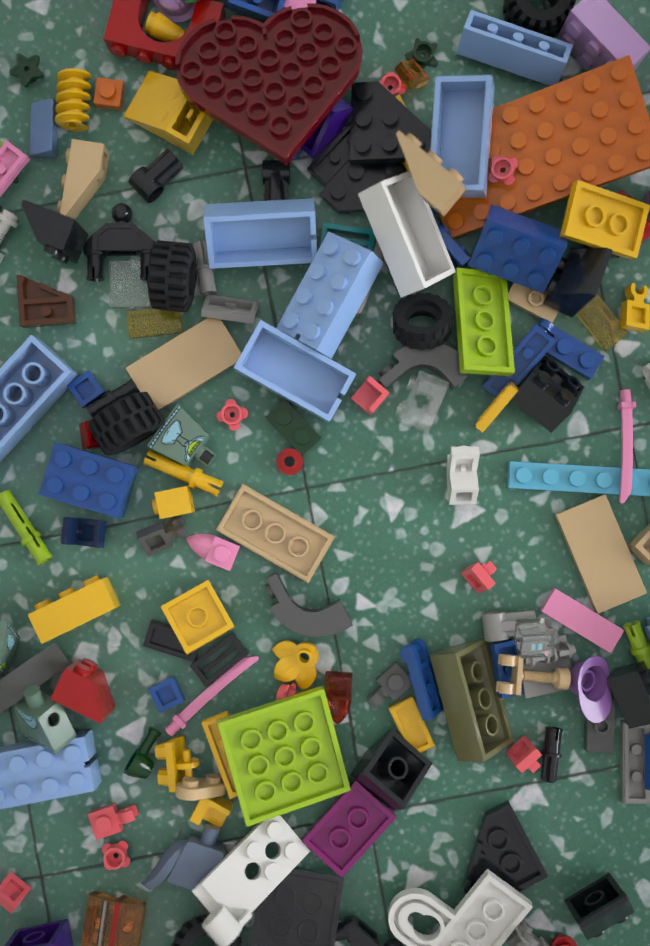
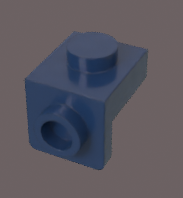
[61,517,107,548]

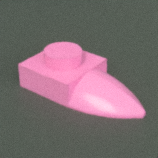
[186,534,240,571]

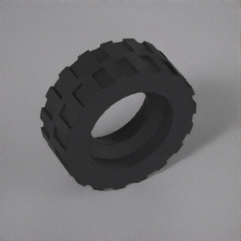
[393,293,453,350]

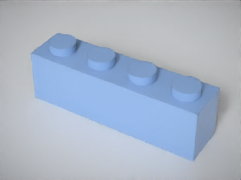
[456,10,573,86]

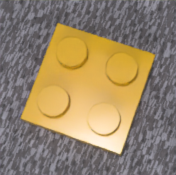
[160,580,235,655]

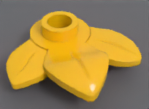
[272,640,319,690]

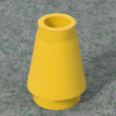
[144,11,186,42]

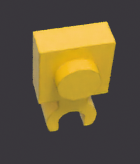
[620,283,650,333]

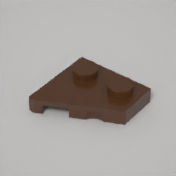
[16,275,76,328]

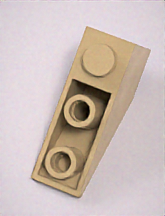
[396,131,466,217]
[57,139,110,220]

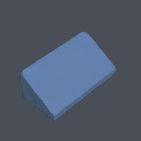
[30,99,58,158]

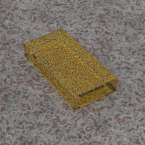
[577,293,629,351]
[126,308,183,339]

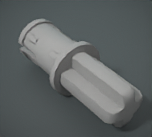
[193,241,217,296]

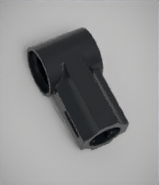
[128,148,184,203]
[262,160,290,201]

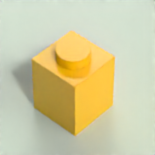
[152,486,195,519]

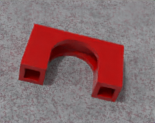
[103,0,226,70]

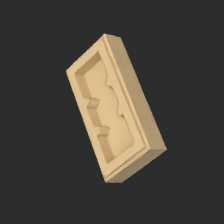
[508,282,559,323]

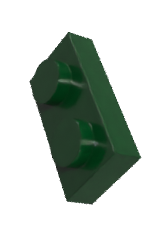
[266,399,321,456]

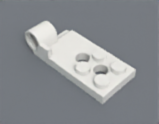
[192,816,310,946]

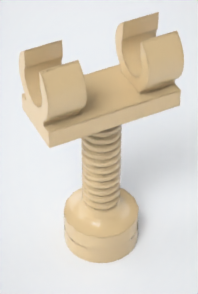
[496,654,571,695]

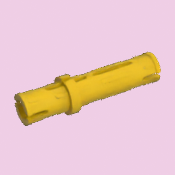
[143,449,224,497]

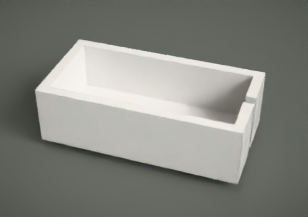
[358,171,456,297]

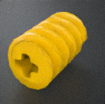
[55,68,92,132]

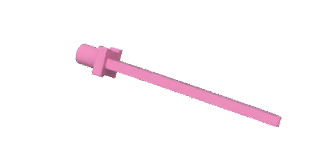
[617,389,636,504]
[165,656,259,736]

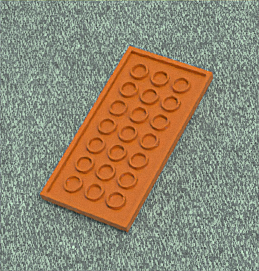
[439,55,650,239]

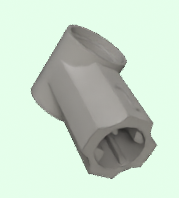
[481,610,538,642]

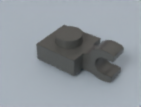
[136,515,187,556]
[367,661,413,708]

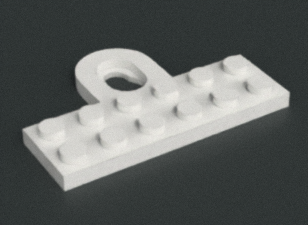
[388,869,533,946]

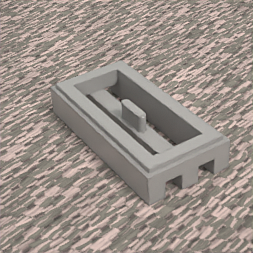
[201,294,259,324]

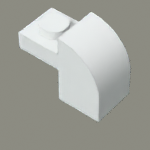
[447,446,480,505]

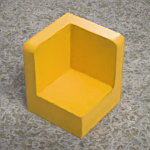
[189,796,234,827]

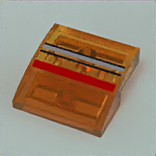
[81,891,146,946]

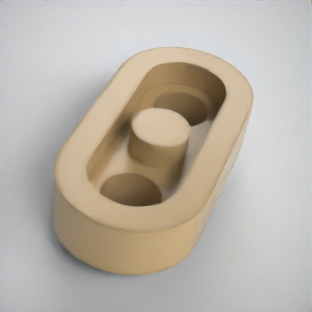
[175,773,226,801]

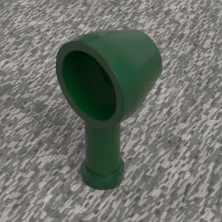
[124,727,161,779]

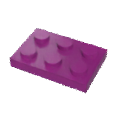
[302,779,396,878]

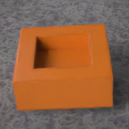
[93,77,125,111]

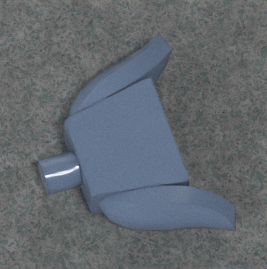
[141,823,228,890]

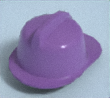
[569,656,612,723]

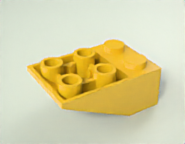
[123,70,213,155]

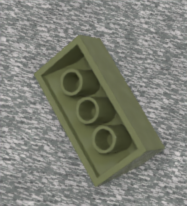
[430,638,514,762]

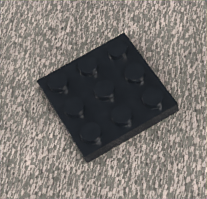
[250,869,344,946]

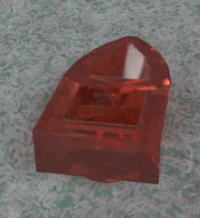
[325,671,353,724]

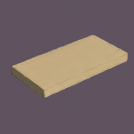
[126,318,241,411]
[216,484,335,583]
[554,494,647,614]

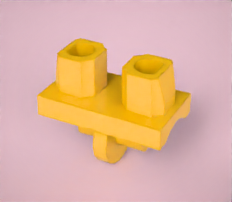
[155,735,200,792]

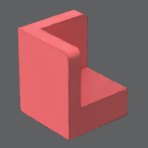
[351,376,389,416]

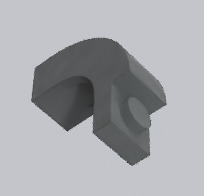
[377,344,471,390]
[265,572,353,637]
[0,642,70,714]

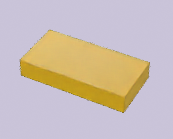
[475,382,518,433]
[388,695,435,753]

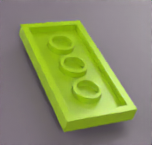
[453,267,515,376]

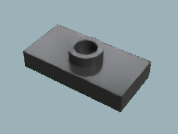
[584,697,615,753]

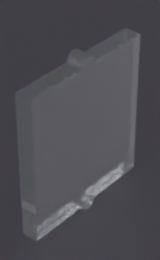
[110,258,152,310]

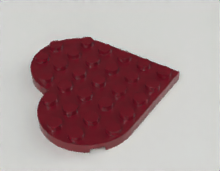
[175,3,363,165]

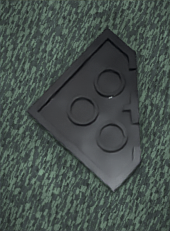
[349,81,432,165]
[319,161,407,214]
[462,801,549,894]

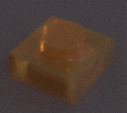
[394,59,430,90]

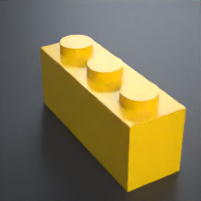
[27,575,121,644]

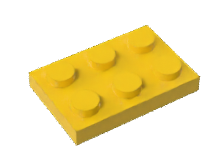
[560,180,650,260]

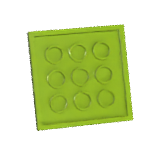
[217,686,351,827]

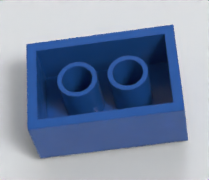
[468,204,568,293]
[39,442,139,518]

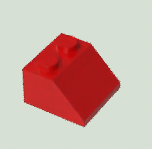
[50,658,115,724]

